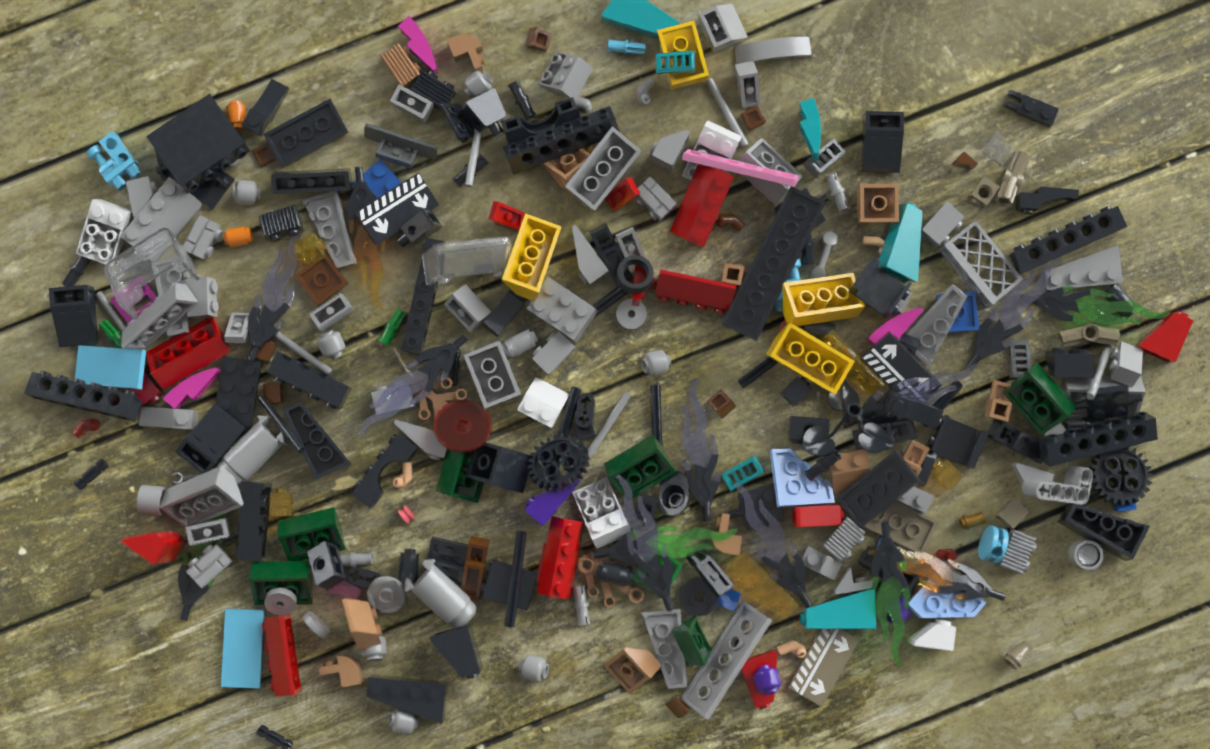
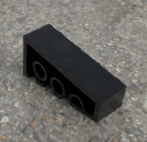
[266,351,352,409]
[283,401,352,481]
[235,481,273,561]
[1058,503,1150,561]
[366,674,448,724]

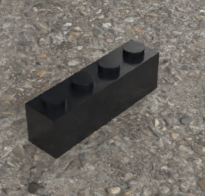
[271,168,352,194]

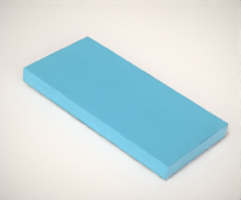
[75,346,146,389]
[221,608,265,688]

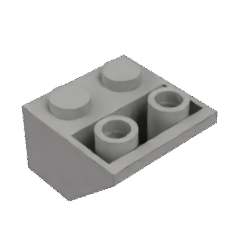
[698,4,748,53]
[538,51,593,101]

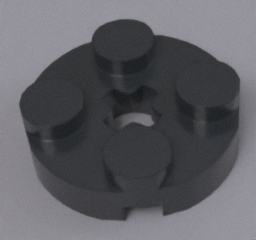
[679,577,718,616]

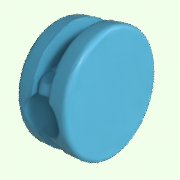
[978,525,1009,564]

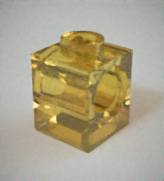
[294,233,326,266]
[930,459,963,490]
[270,489,293,516]

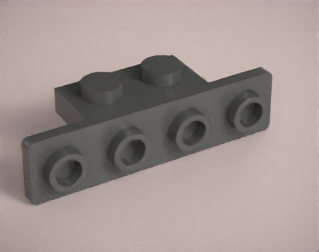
[364,123,438,169]

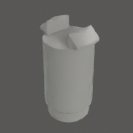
[218,415,289,485]
[404,559,476,629]

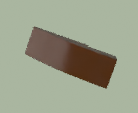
[461,536,490,601]

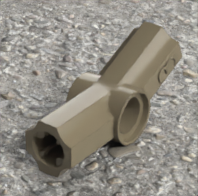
[995,150,1031,207]
[1058,324,1120,348]

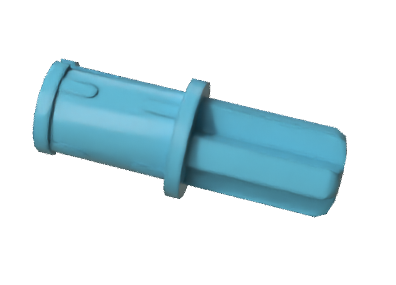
[608,39,646,55]

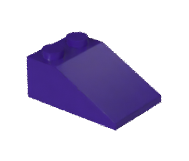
[525,479,581,526]

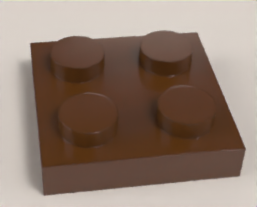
[294,253,349,307]

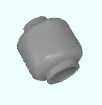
[464,71,493,98]
[232,180,260,205]
[317,330,346,359]
[641,350,671,377]
[361,636,387,662]
[519,655,549,682]
[389,708,419,735]

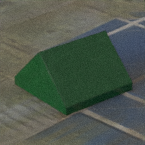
[672,616,712,666]

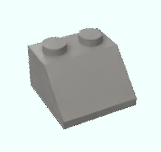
[650,130,690,173]

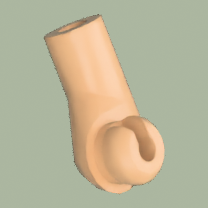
[863,236,885,254]
[393,462,412,489]
[777,640,806,658]

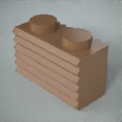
[380,43,422,88]

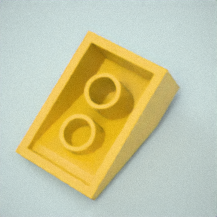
[657,21,709,90]

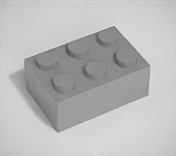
[527,277,597,343]
[464,341,522,410]

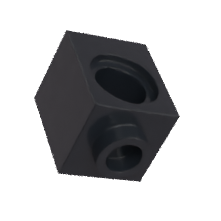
[780,376,811,407]

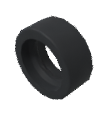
[616,255,654,294]

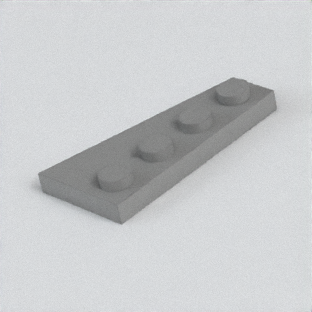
[301,191,357,269]
[908,284,968,367]
[642,609,687,689]

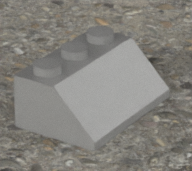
[739,138,803,205]

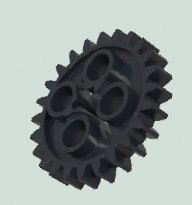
[527,434,590,492]
[1088,447,1153,507]

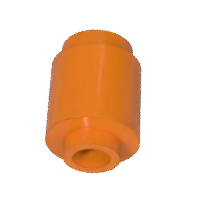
[226,101,246,130]
[224,226,254,248]

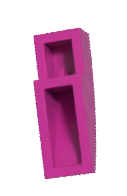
[398,16,438,74]
[865,308,923,346]
[163,368,221,409]

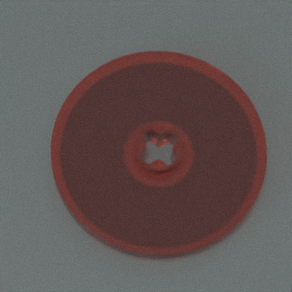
[433,400,492,452]

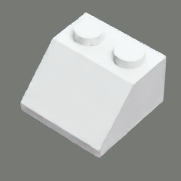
[517,377,569,428]
[907,619,956,651]

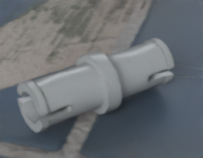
[825,173,851,213]
[340,552,374,568]
[572,585,590,626]

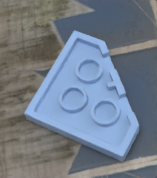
[770,448,835,507]
[907,562,986,618]

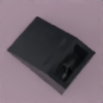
[862,111,904,173]
[49,285,98,347]
[175,403,245,474]

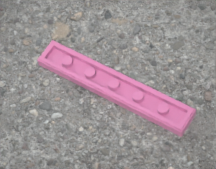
[682,149,799,187]

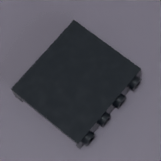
[146,94,250,194]

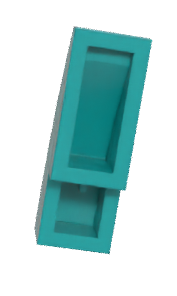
[799,97,821,162]

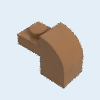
[447,34,485,72]
[722,263,749,289]
[985,380,1012,422]
[902,439,929,476]
[710,513,742,555]
[319,654,364,687]

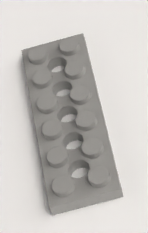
[681,601,772,720]

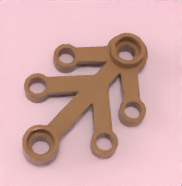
[411,377,472,431]
[577,555,644,608]

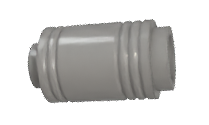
[502,329,538,358]

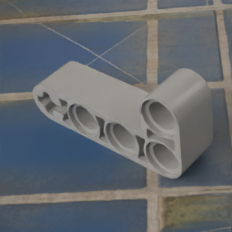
[1022,465,1093,504]

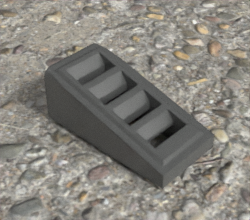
[804,138,846,179]
[1009,340,1031,378]

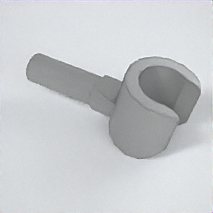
[170,472,199,485]

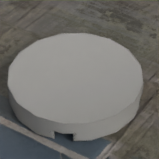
[367,576,406,613]

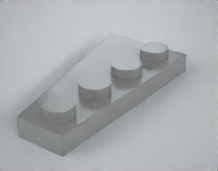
[1043,245,1123,291]
[151,253,190,337]

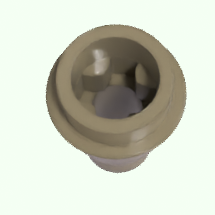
[1004,641,1033,670]

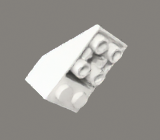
[682,121,742,180]
[76,199,134,266]
[572,477,632,549]

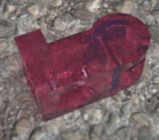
[326,580,364,600]

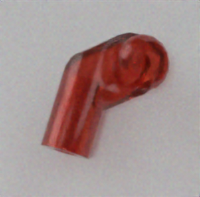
[72,418,100,438]
[929,548,957,569]

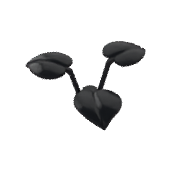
[802,379,894,456]

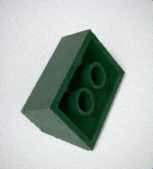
[1002,363,1076,436]
[604,434,676,501]
[436,445,484,503]
[278,507,346,561]
[249,561,313,605]

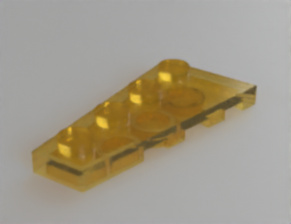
[818,329,885,395]
[723,550,799,619]

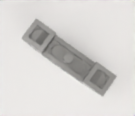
[734,37,812,64]

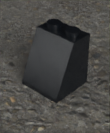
[465,441,532,493]
[430,623,483,679]

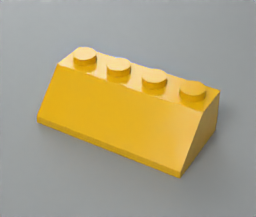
[502,213,561,301]
[782,273,866,326]
[765,322,855,395]

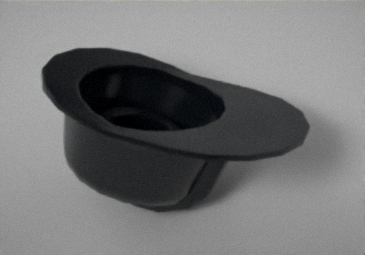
[659,471,689,516]

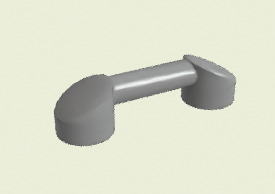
[809,231,838,279]

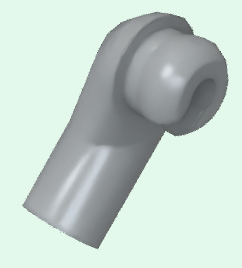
[637,77,656,105]
[575,97,592,113]

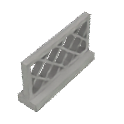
[938,220,1023,309]

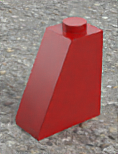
[1135,311,1193,363]
[792,505,844,527]
[741,649,778,710]

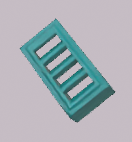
[656,51,695,74]
[721,455,765,491]

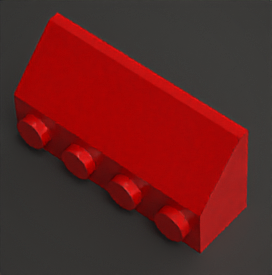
[670,164,735,247]
[654,269,736,314]
[146,318,231,389]
[537,516,585,599]
[121,530,187,565]
[262,614,302,696]

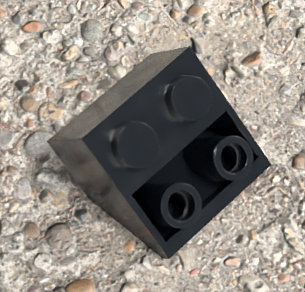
[1046,348,1095,378]

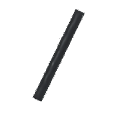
[258,395,305,453]

